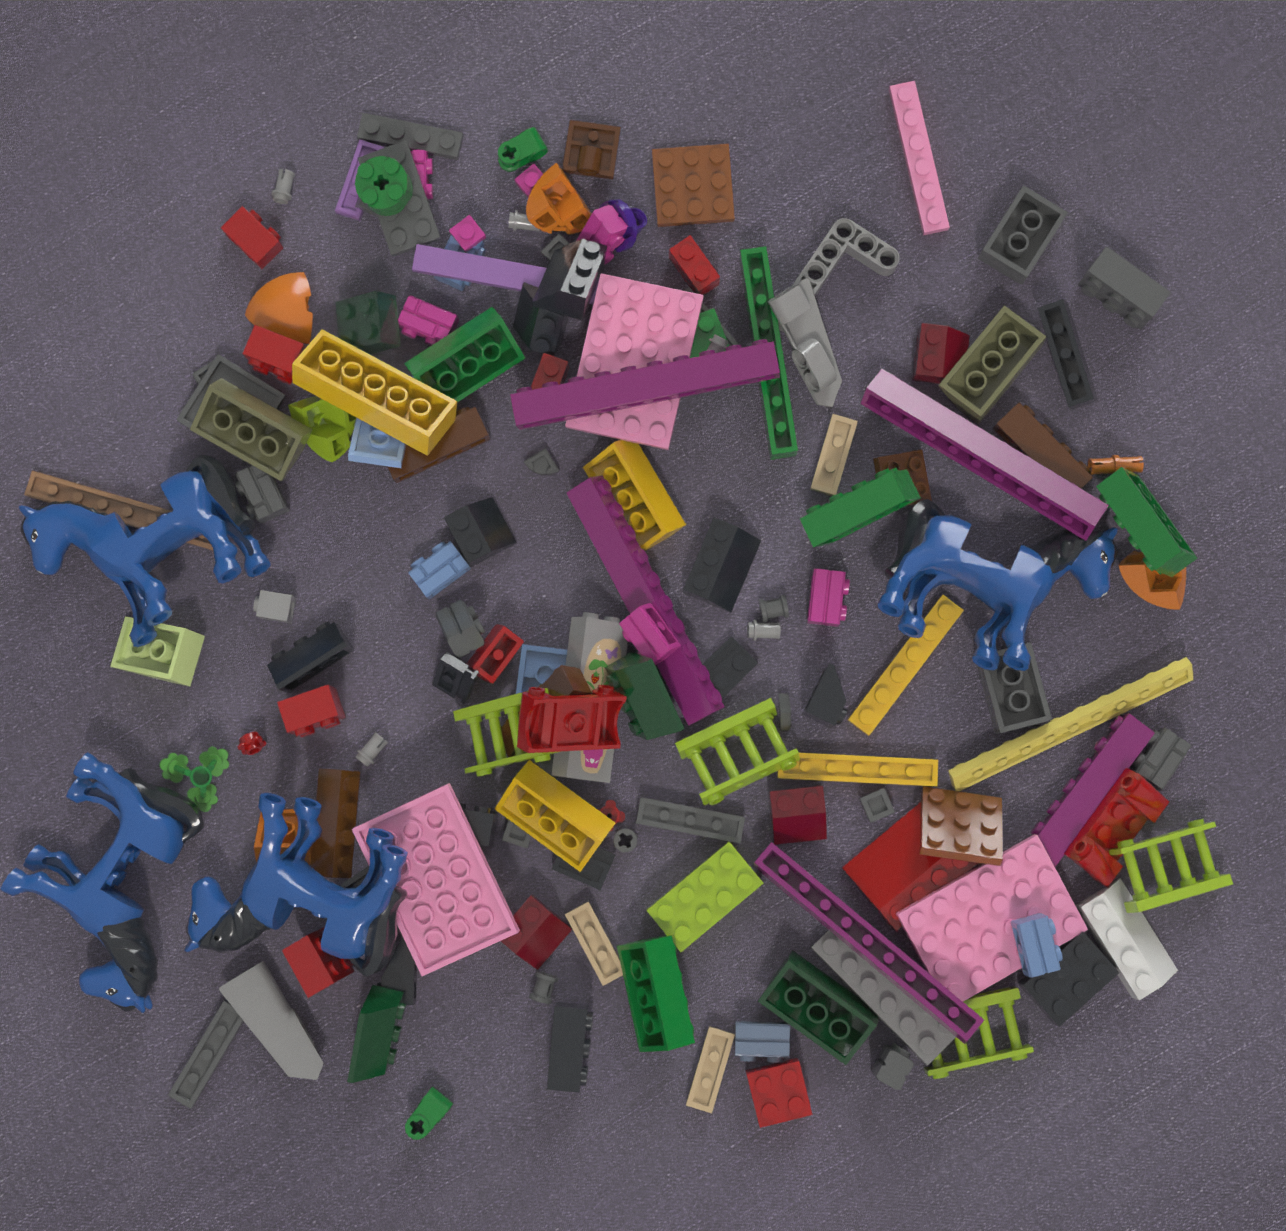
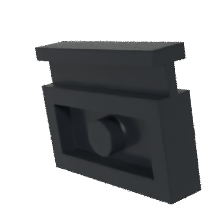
[702,636,758,699]
[432,652,479,704]
[552,847,616,890]

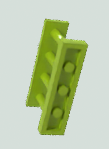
[453,688,558,777]
[675,698,800,805]
[1109,818,1233,913]
[924,986,1034,1079]

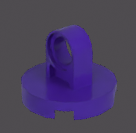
[599,199,647,252]

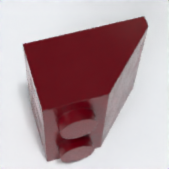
[912,323,970,384]
[768,786,827,845]
[501,894,572,970]

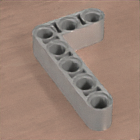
[778,218,899,332]

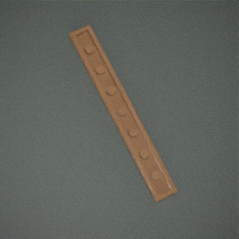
[24,470,213,551]

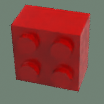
[242,325,306,385]
[277,685,346,738]
[282,927,355,998]
[745,1058,813,1128]

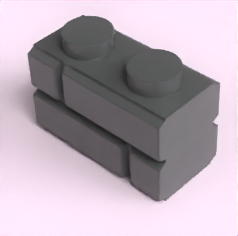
[235,465,289,524]
[435,599,485,658]
[1132,728,1191,790]
[871,1043,914,1090]

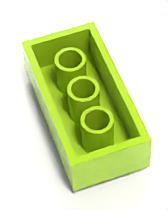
[646,841,764,952]

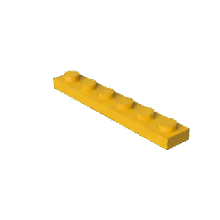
[848,595,964,736]
[777,753,938,787]

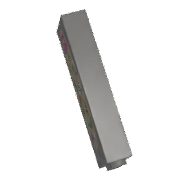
[551,612,628,783]

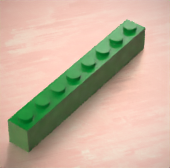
[739,246,798,460]

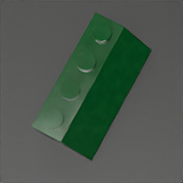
[758,950,879,1065]

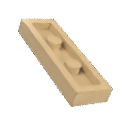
[810,414,858,496]
[565,901,623,986]
[686,1026,735,1113]

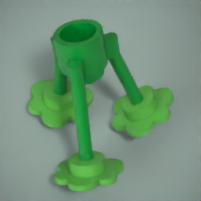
[159,746,229,812]

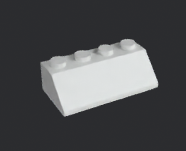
[1075,878,1178,1000]

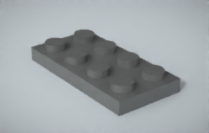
[358,140,441,257]

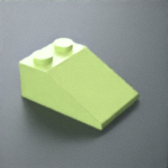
[110,616,205,686]

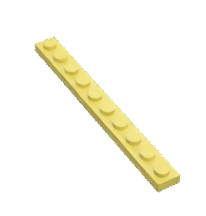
[948,657,1193,791]

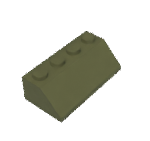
[939,305,1046,425]
[190,378,313,481]

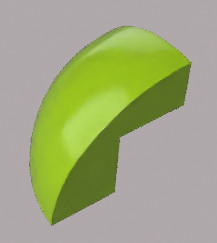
[288,396,356,462]

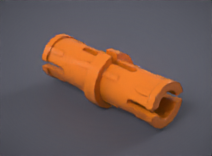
[1087,455,1144,475]

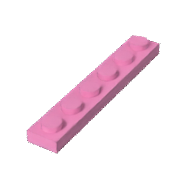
[889,81,950,236]

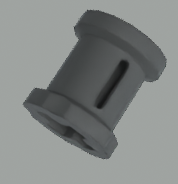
[759,594,789,622]
[614,829,637,852]
[529,971,559,1004]

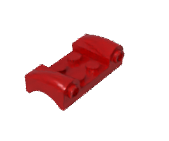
[517,685,627,753]
[1064,768,1169,888]

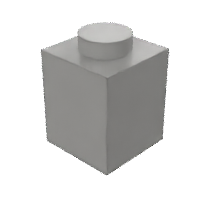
[253,590,296,624]

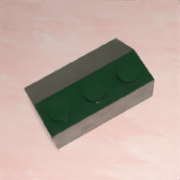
[605,652,684,740]
[347,985,406,1083]

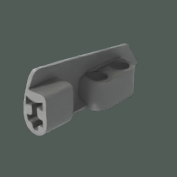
[768,278,842,407]
[219,961,324,1080]

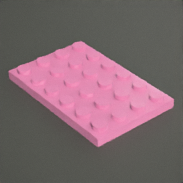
[565,273,704,450]
[352,783,520,976]
[896,834,1088,1002]

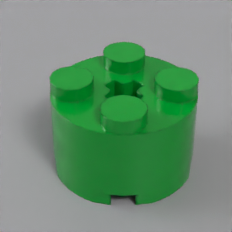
[355,156,413,216]

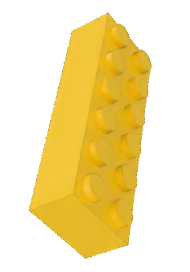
[292,329,457,456]

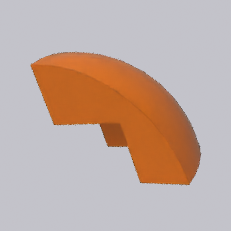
[526,163,592,234]
[245,272,313,344]
[1118,551,1186,610]

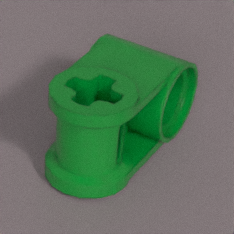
[498,127,548,172]
[405,1087,454,1140]

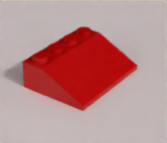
[842,802,977,931]

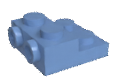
[516,644,567,694]

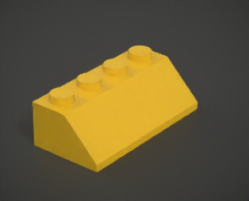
[583,440,686,551]
[495,760,615,872]

